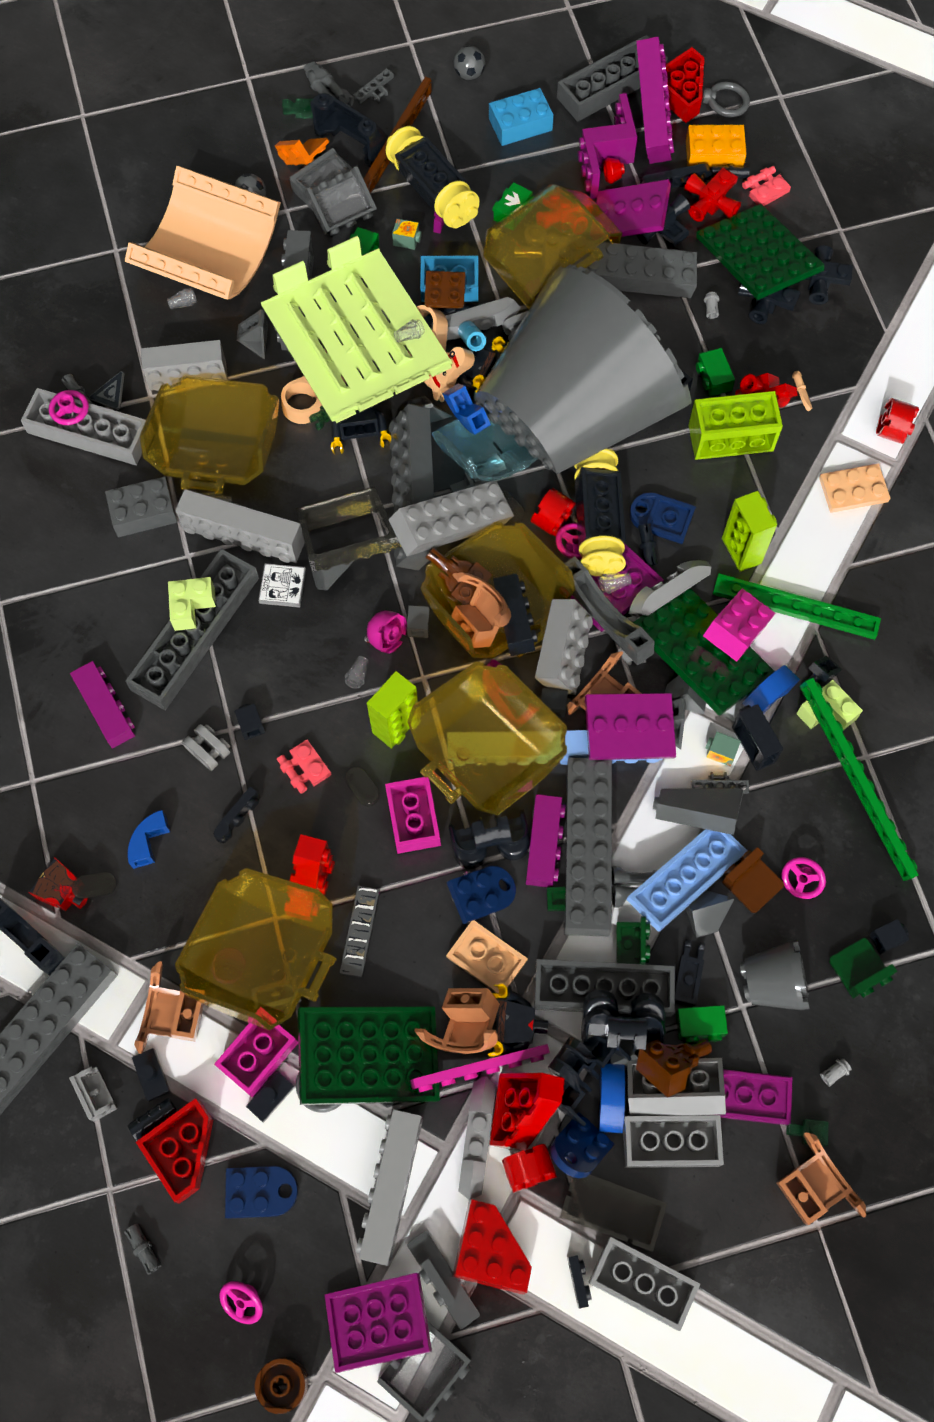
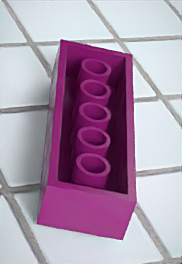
[636,37,674,164]

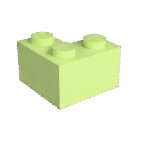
[168,577,216,631]
[797,680,863,730]

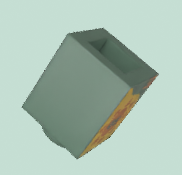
[392,219,422,250]
[705,732,741,767]

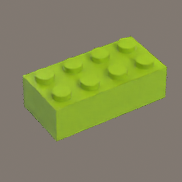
[722,491,777,572]
[367,671,419,749]

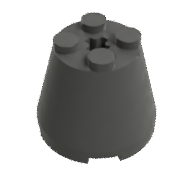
[740,939,810,1010]

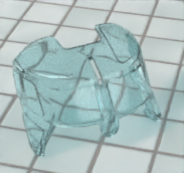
[432,420,539,481]

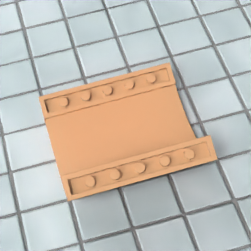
[125,166,281,300]

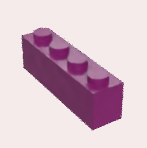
[70,661,135,749]
[526,794,566,887]

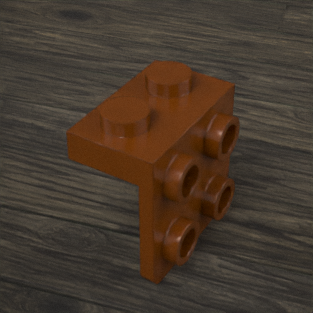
[425,271,466,308]
[722,847,784,913]

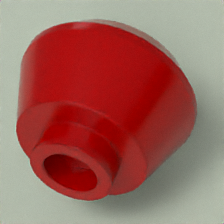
[603,157,625,184]

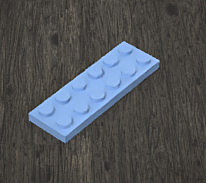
[626,829,748,932]

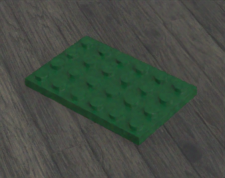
[696,204,825,300]
[633,588,775,716]
[298,1007,440,1105]

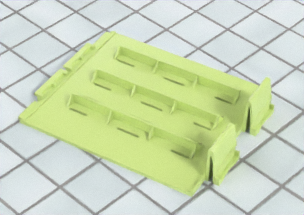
[261,236,453,423]

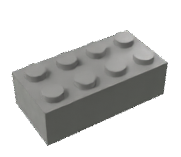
[141,340,228,391]
[535,599,593,695]
[627,1058,726,1116]
[623,1115,724,1168]
[588,1237,700,1331]

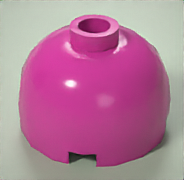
[367,610,407,654]

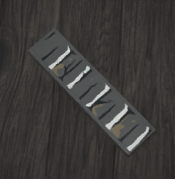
[340,886,380,978]

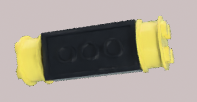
[386,126,479,228]
[574,449,626,578]

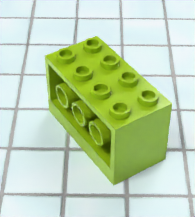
[688,391,783,460]

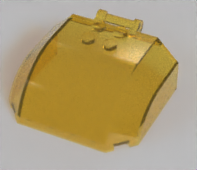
[484,184,622,309]
[140,376,279,494]
[421,522,575,658]
[407,662,567,815]
[175,868,336,1030]

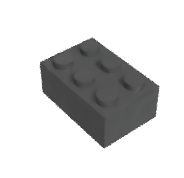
[105,477,178,537]

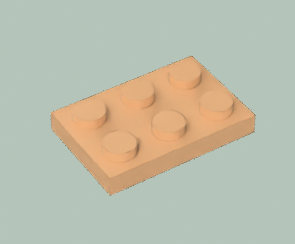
[819,463,890,513]
[446,921,528,994]

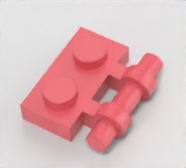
[742,166,791,206]
[277,740,332,794]

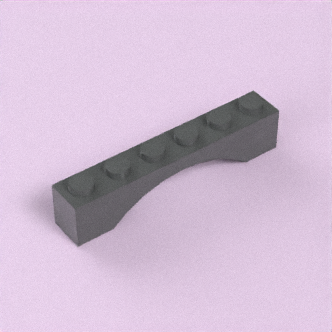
[558,556,654,665]

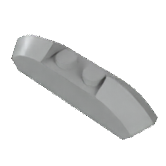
[430,297,520,340]
[629,560,711,619]
[458,1076,496,1200]

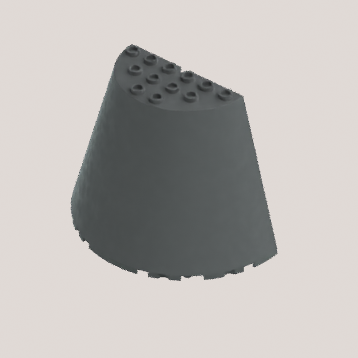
[474,264,692,474]

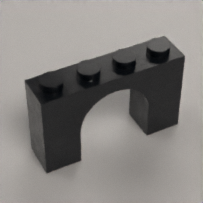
[0,898,65,976]

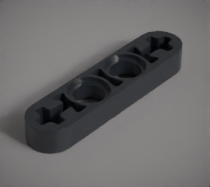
[640,163,712,189]

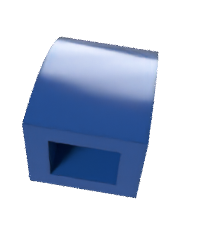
[442,384,491,435]
[742,665,800,714]
[128,810,170,869]
[599,1064,625,1133]

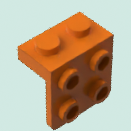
[275,138,329,166]

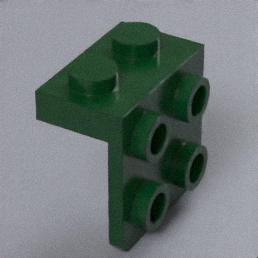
[616,916,650,965]
[829,938,898,998]

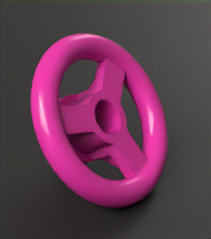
[49,390,89,425]
[556,523,582,560]
[782,857,826,899]
[220,1281,263,1324]

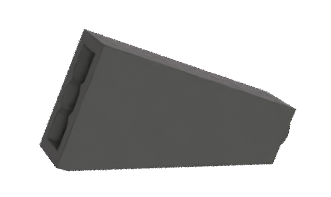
[653,788,743,835]

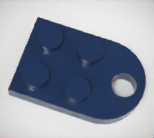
[630,493,696,544]
[446,866,516,924]
[550,1112,615,1178]
[225,1166,298,1219]

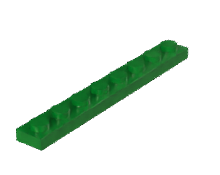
[712,574,881,640]

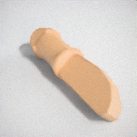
[792,371,812,411]

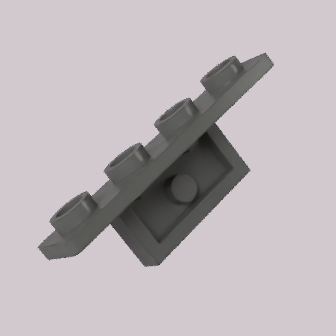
[407,1231,480,1329]

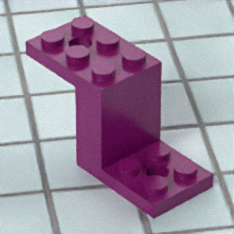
[578,93,637,199]

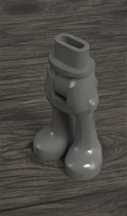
[304,61,354,107]
[612,866,658,908]

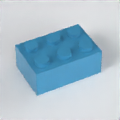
[489,88,553,146]
[420,256,478,302]

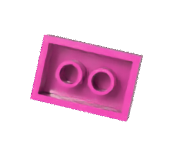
[703,588,776,662]
[385,776,441,854]
[214,1010,298,1098]

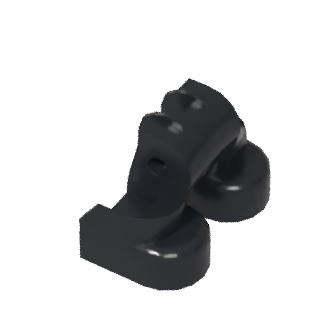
[448,809,530,869]
[581,990,666,1052]
[548,1036,632,1126]

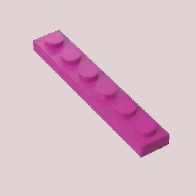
[410,1044,550,1093]

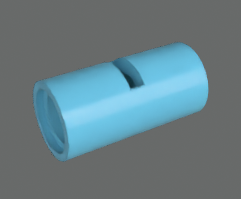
[458,321,486,351]

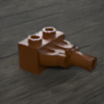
[425,547,492,605]
[636,1039,712,1098]

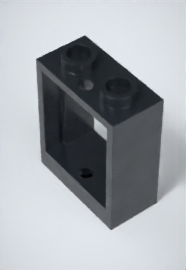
[732,704,783,771]

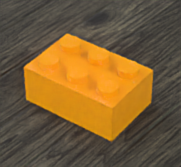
[686,125,746,170]

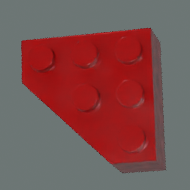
[666,47,704,123]
[285,834,335,921]
[489,1073,565,1151]
[136,1098,213,1204]
[452,1199,532,1295]

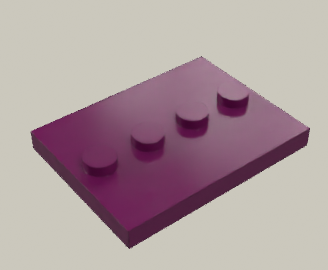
[590,179,671,241]
[560,544,664,632]
[585,693,676,760]
[325,1273,432,1373]

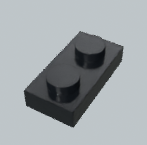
[567,1255,592,1309]

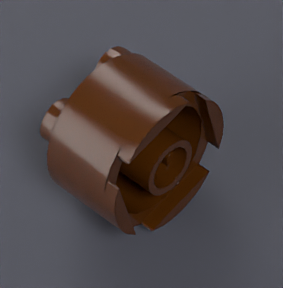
[255,1357,308,1414]

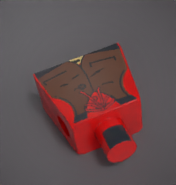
[28,857,88,911]

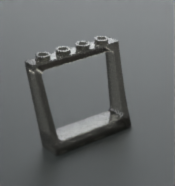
[296,487,400,572]

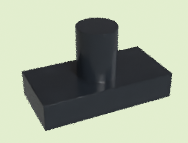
[808,656,842,684]
[131,1048,171,1102]
[246,1071,295,1123]

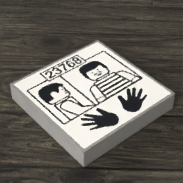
[258,564,306,607]

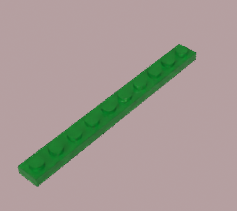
[800,678,919,881]

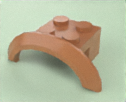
[449,572,511,649]
[567,651,642,715]
[134,961,205,1054]
[414,988,500,1054]
[776,1132,866,1225]

